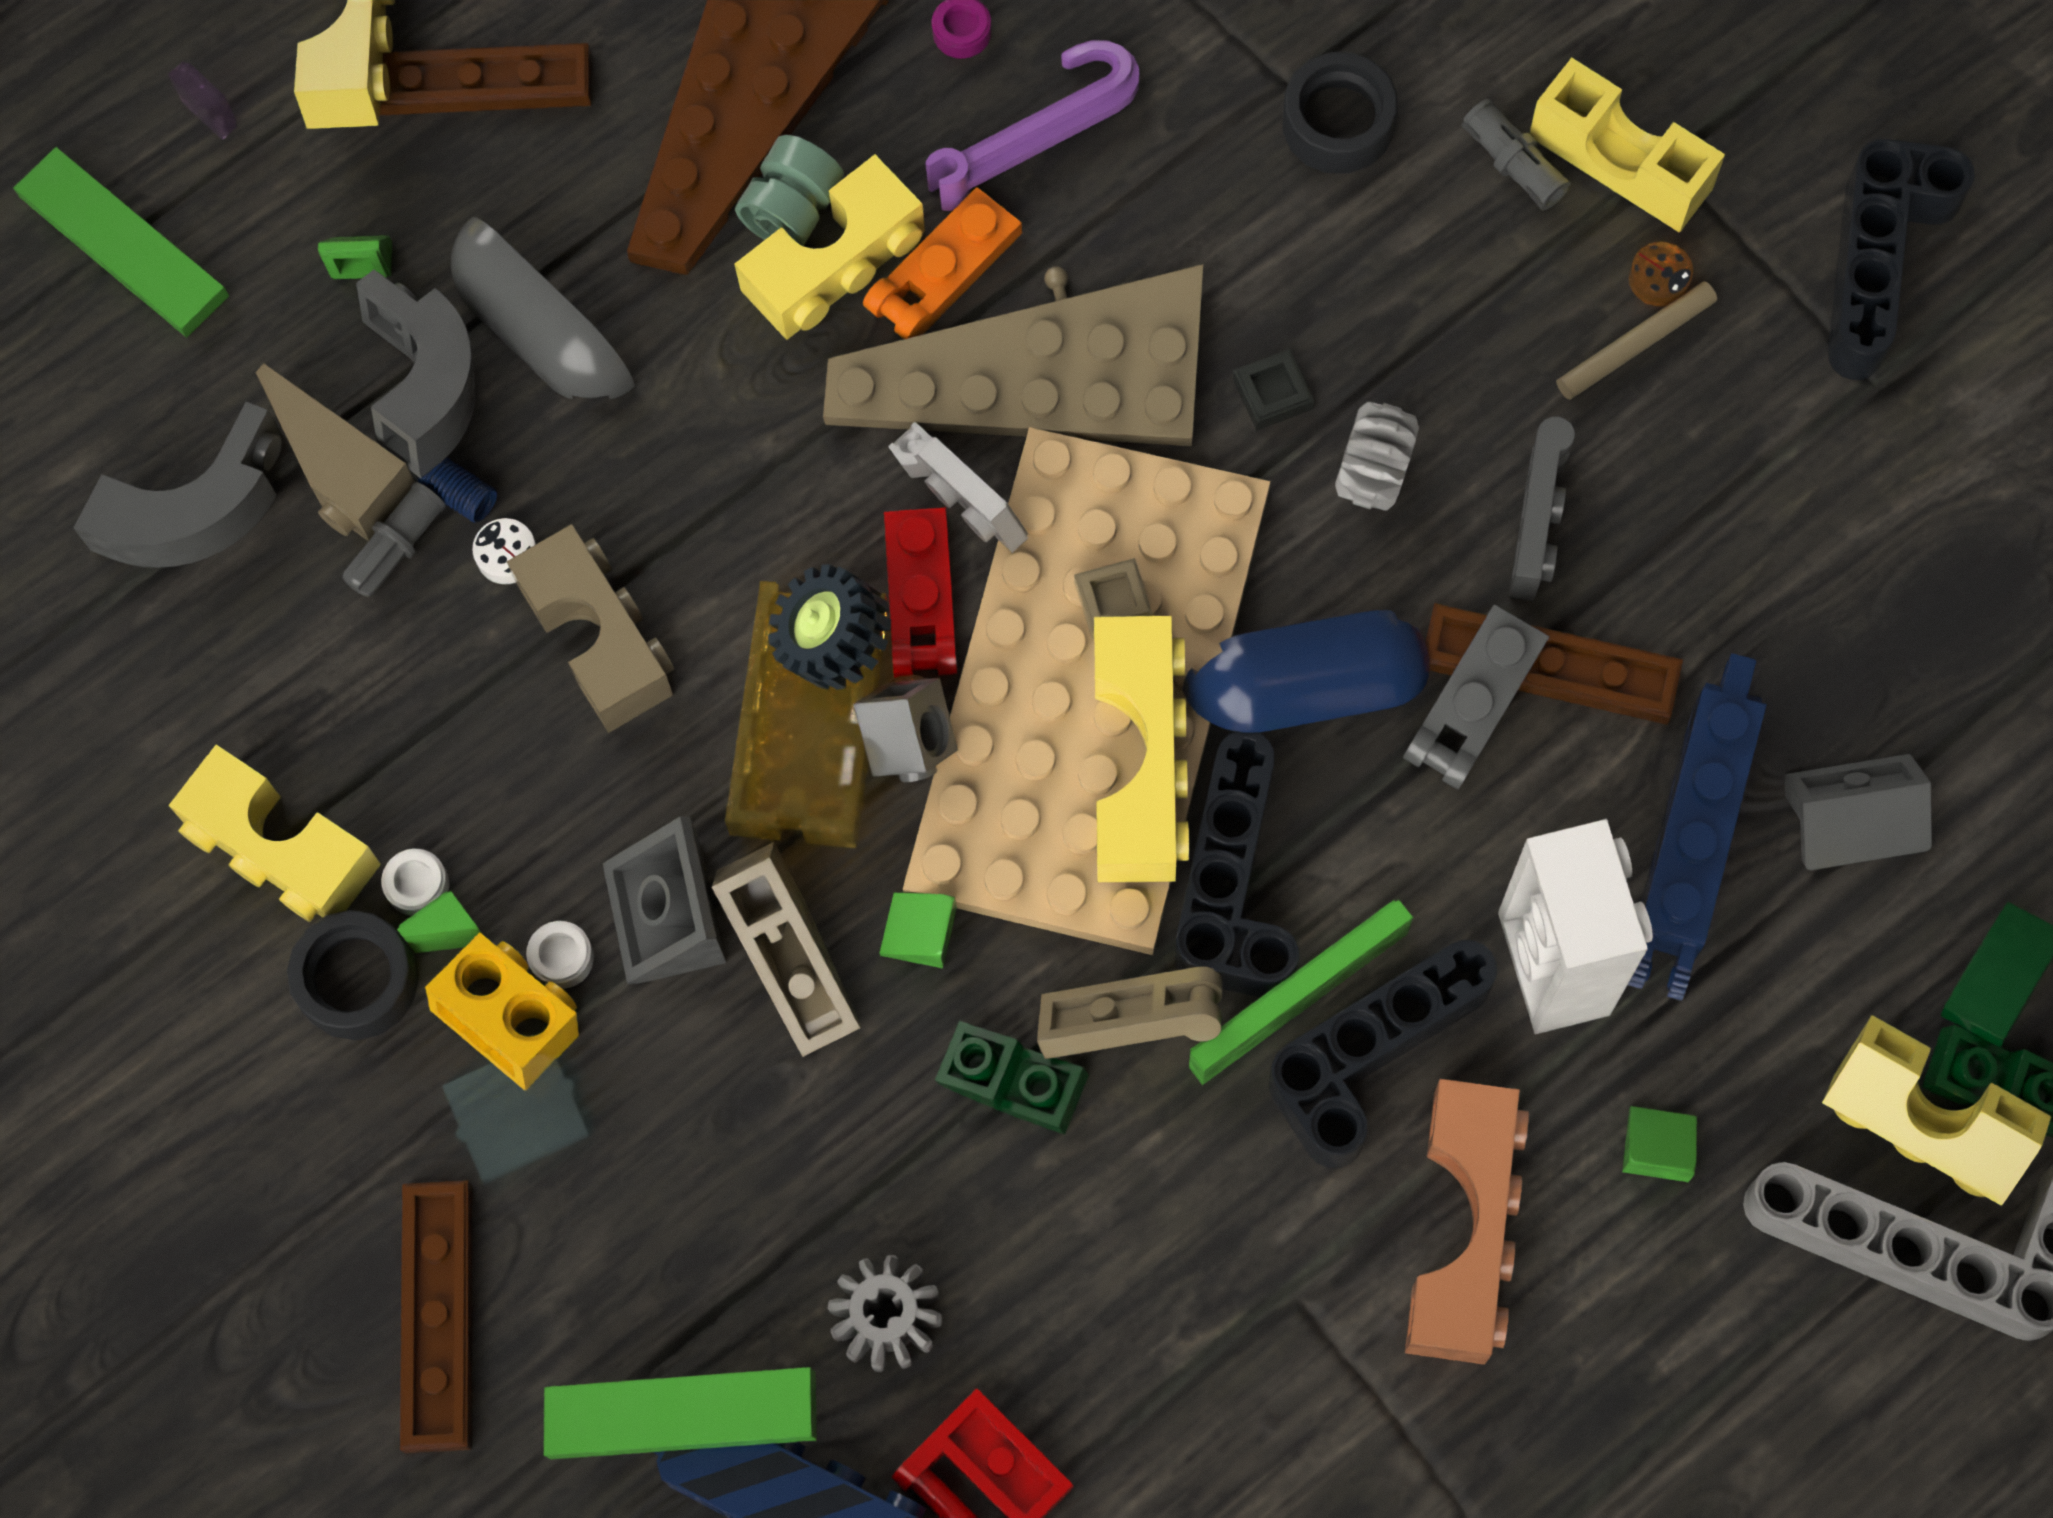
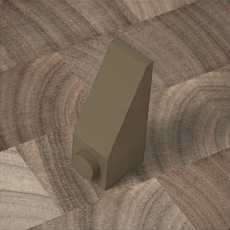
[256,363,415,541]
[712,842,861,1057]

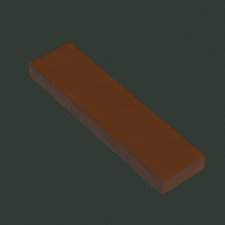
[379,43,591,115]
[1425,603,1683,725]
[400,1180,472,1453]

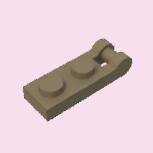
[1037,967,1223,1059]

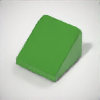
[318,236,392,279]
[397,891,481,953]
[880,893,957,968]
[1622,1106,1697,1182]

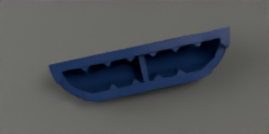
[1182,610,1430,733]

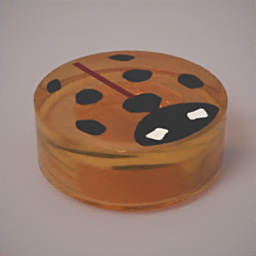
[1629,242,1693,306]

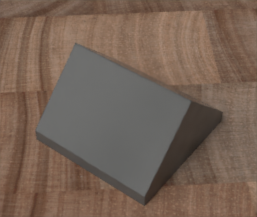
[602,816,726,984]

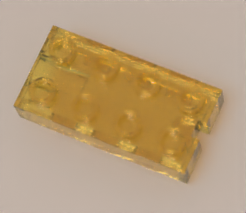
[725,581,888,848]

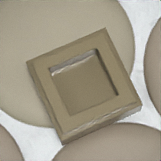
[1074,558,1153,639]

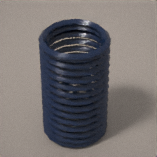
[418,457,497,523]

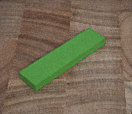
[13,147,229,338]
[1189,900,1413,1085]
[544,1367,817,1459]

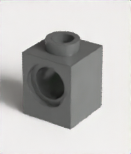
[854,678,958,782]

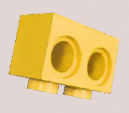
[425,933,579,1091]

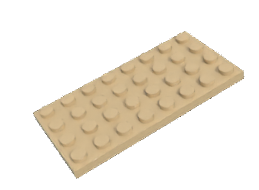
[903,427,1270,955]

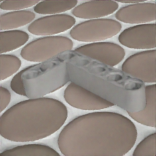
[1743,1162,2053,1341]

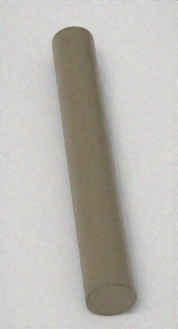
[1556,281,1717,400]

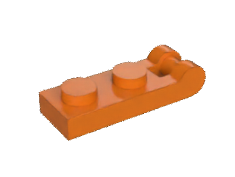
[863,187,1022,339]

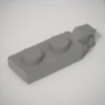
[888,422,1028,553]

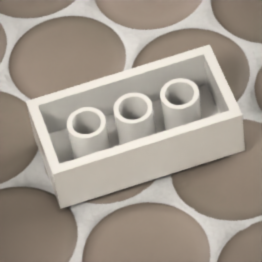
[1498,819,1653,1034]

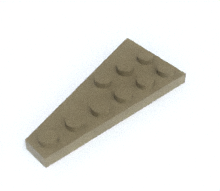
[823,264,1203,446]

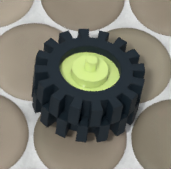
[768,564,891,690]

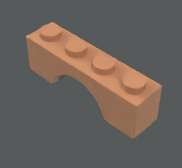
[1405,1079,1529,1365]

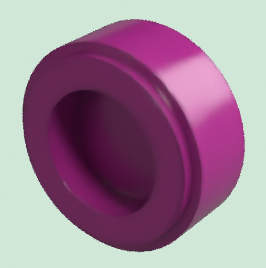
[932,0,992,59]

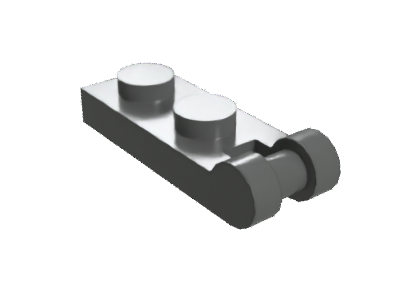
[1509,417,1575,602]
[1403,605,1550,790]

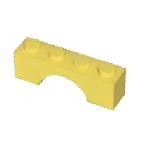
[294,0,395,129]
[1094,616,1189,882]

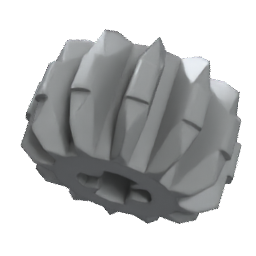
[1335,402,1419,511]
[828,1255,942,1372]

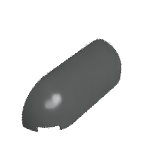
[451,217,635,399]

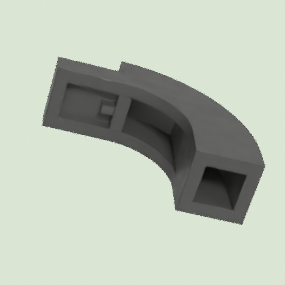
[356,270,476,478]
[74,402,282,568]

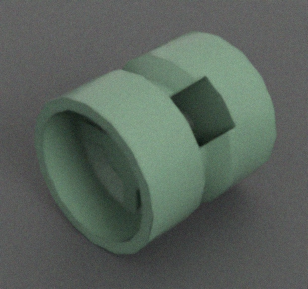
[735,135,845,246]

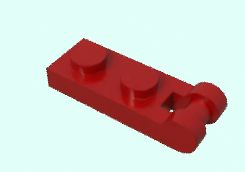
[884,507,957,679]

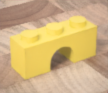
[1530,58,1725,233]
[735,155,925,340]
[169,745,381,922]
[1822,1015,2051,1206]

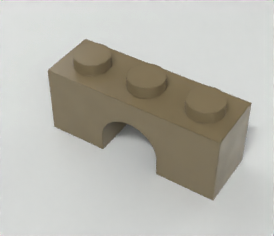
[506,524,675,733]

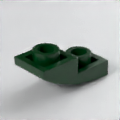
[1940,902,2053,1047]
[935,1021,1089,1135]
[1922,1025,2053,1138]

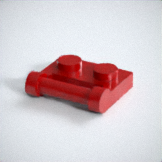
[891,1388,1074,1518]

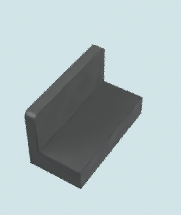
[1784,754,1932,870]

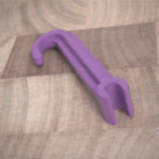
[926,40,1139,211]

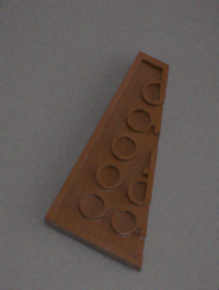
[627,0,890,275]

